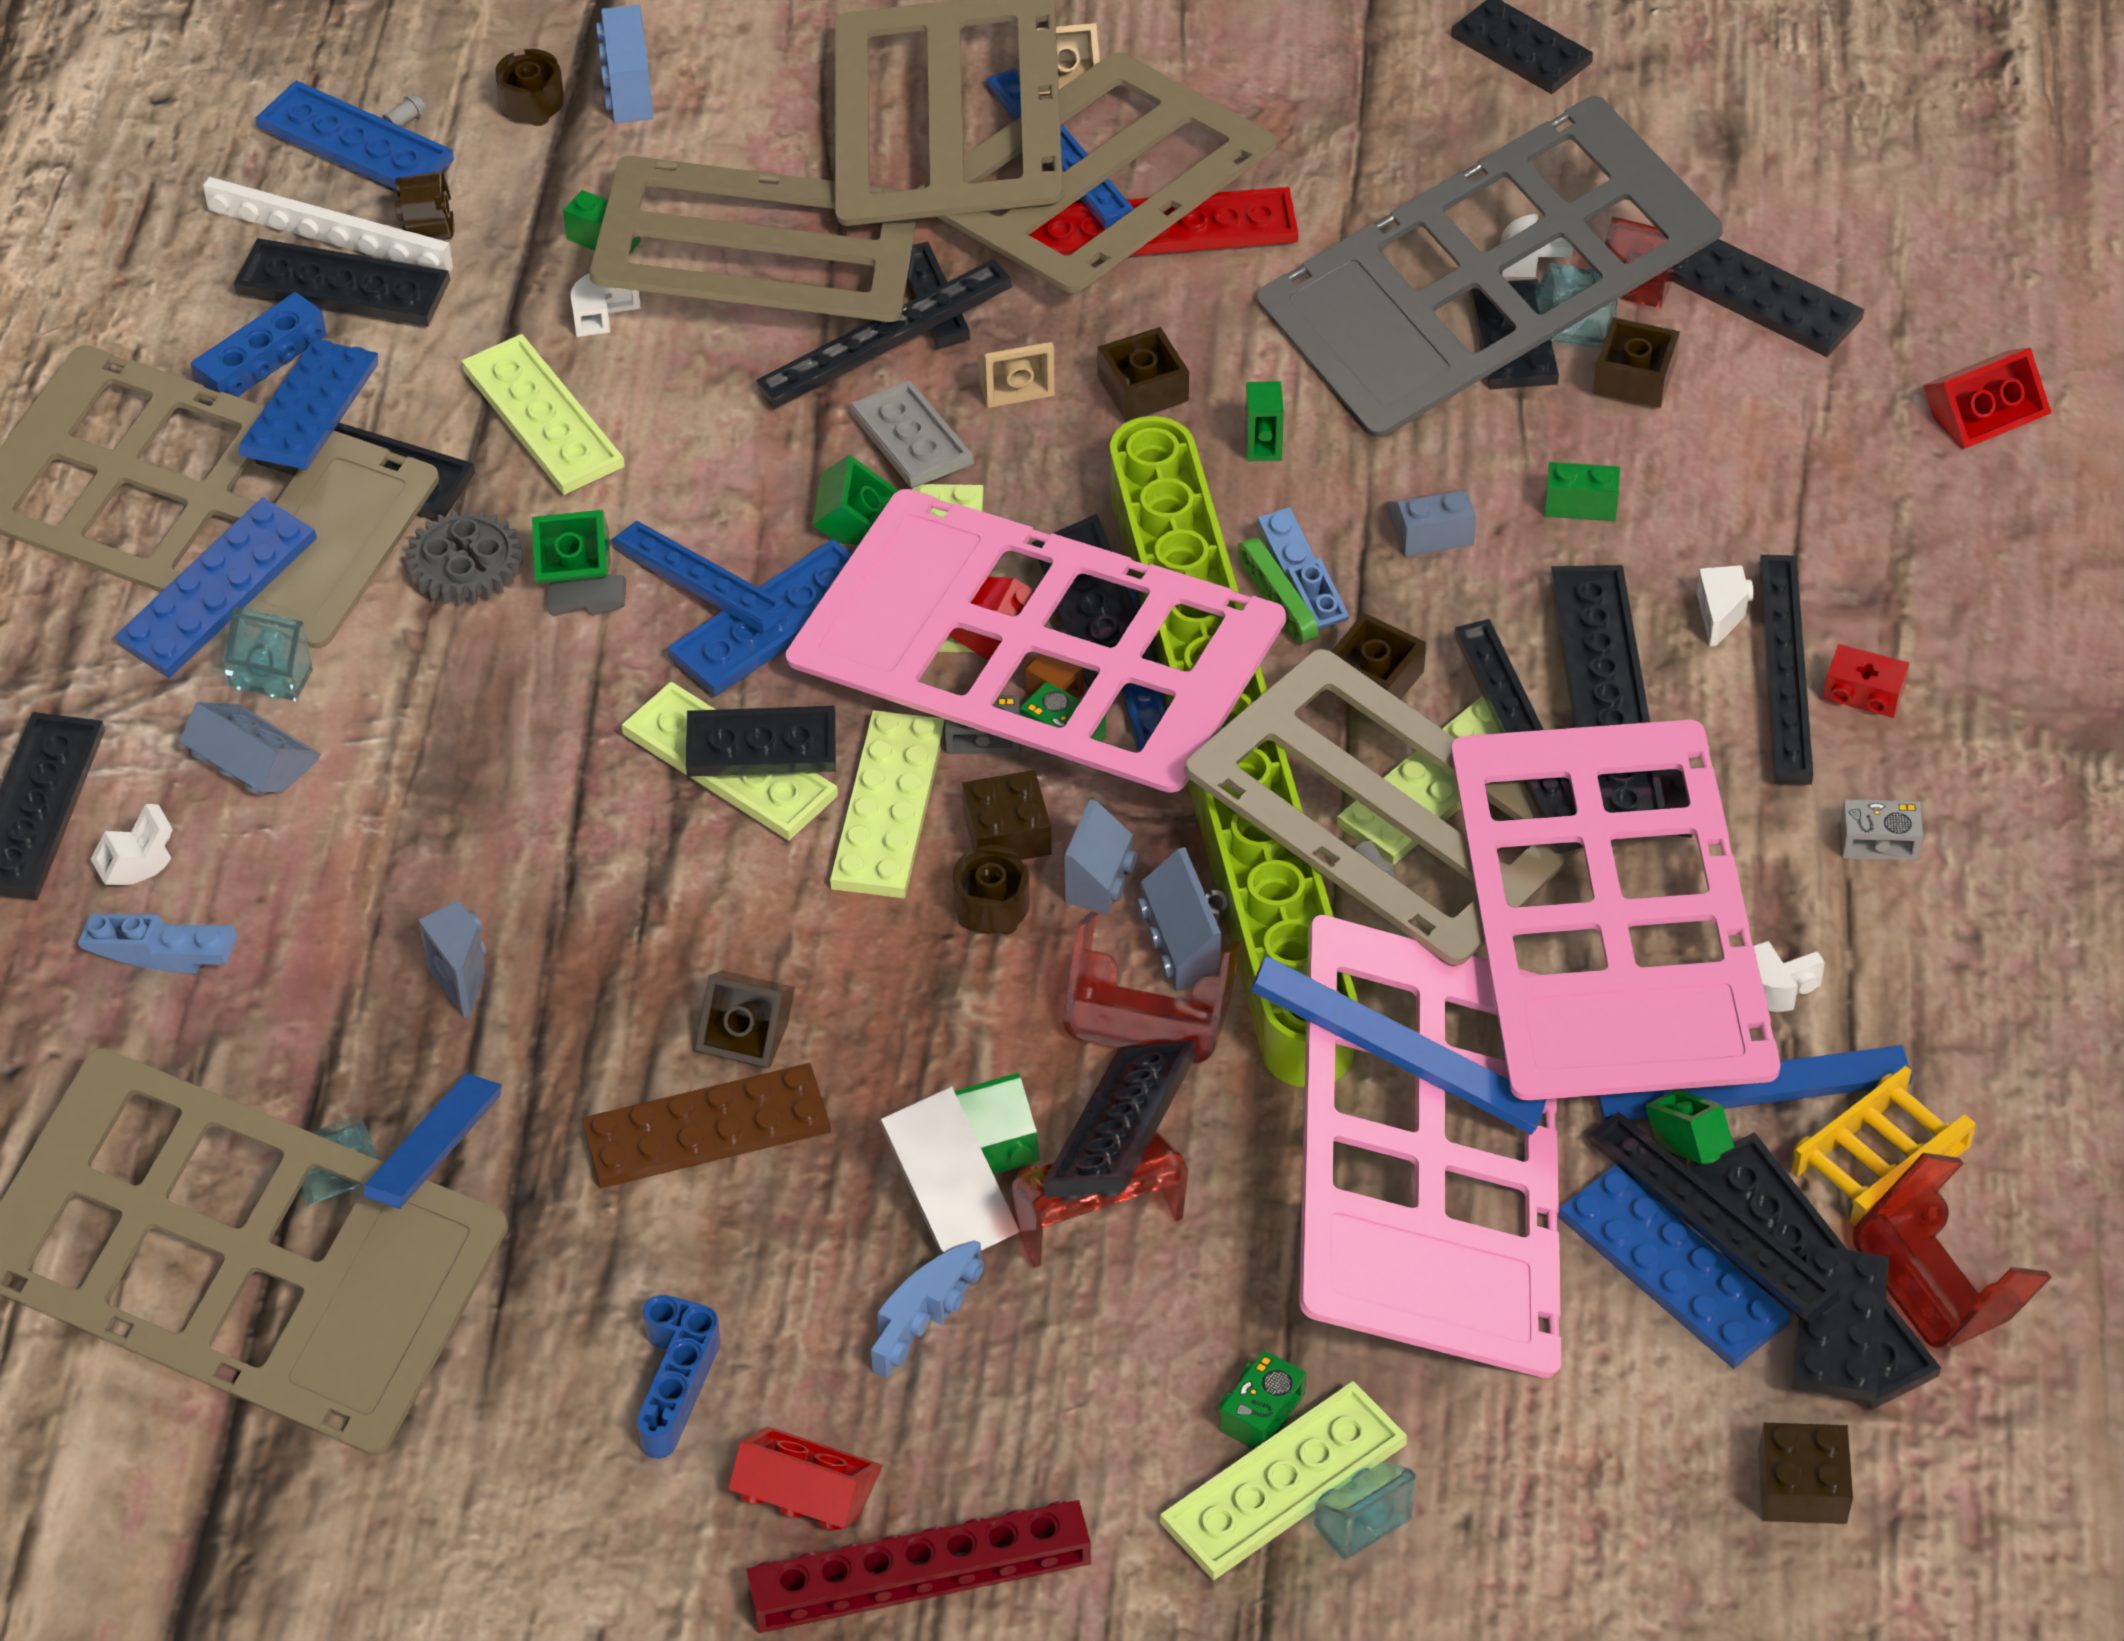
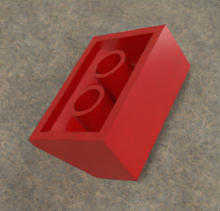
[1923,347,2052,449]
[729,1426,882,1530]

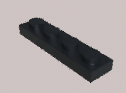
[907,241,970,348]

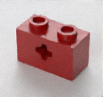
[1823,644,1910,718]

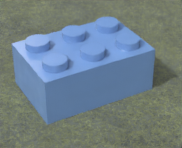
[596,5,654,123]

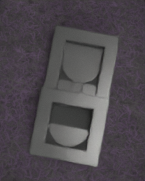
[547,574,626,616]

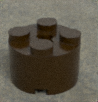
[495,49,564,126]
[395,172,455,240]
[953,845,1030,934]

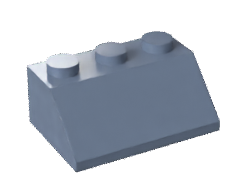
[179,702,321,796]
[1136,847,1221,992]

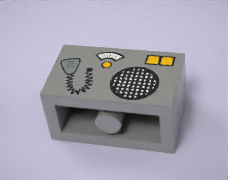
[1840,799,1923,860]

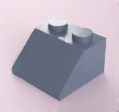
[1386,490,1476,557]
[1065,799,1138,914]
[418,900,487,1018]

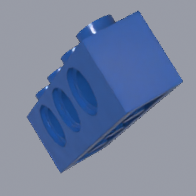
[190,292,327,401]

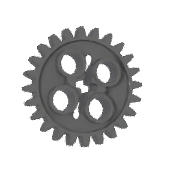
[405,509,523,605]

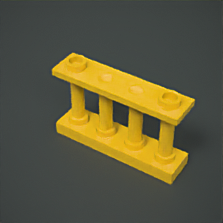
[1791,1066,1976,1232]

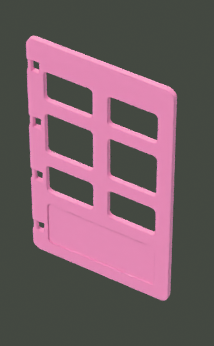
[786,489,1286,793]
[1451,720,1781,1100]
[1299,915,1561,1378]

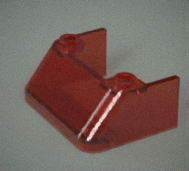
[1063,912,1240,1063]
[1011,1132,1188,1268]
[1853,1152,2052,1349]

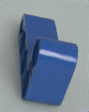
[637,1295,721,1459]

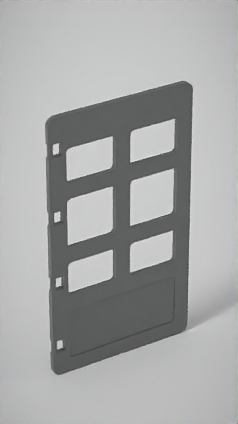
[1257,96,1723,437]

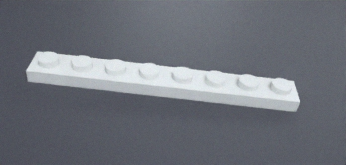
[203,177,453,273]

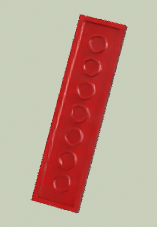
[1029,187,1298,256]

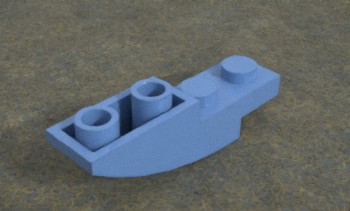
[1256,507,1349,630]
[78,914,238,974]
[871,1240,984,1379]

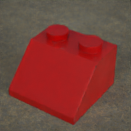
[949,577,1035,661]

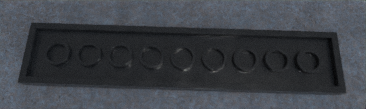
[1550,565,1666,813]

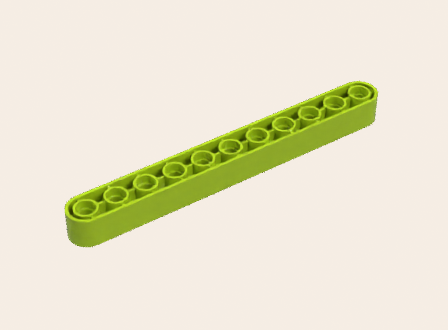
[1110,416,1358,1088]

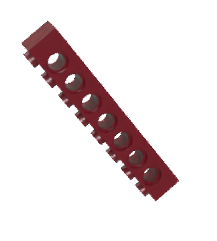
[746,1500,1091,1634]

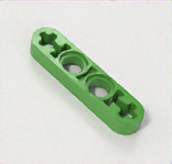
[1238,537,1319,645]

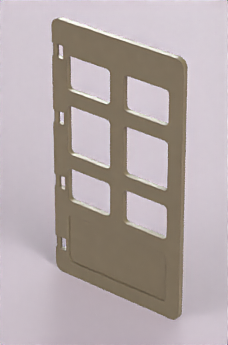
[0,345,439,648]
[0,1048,508,1455]

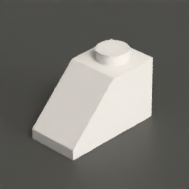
[1696,565,1753,646]

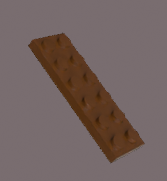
[581,1062,831,1189]

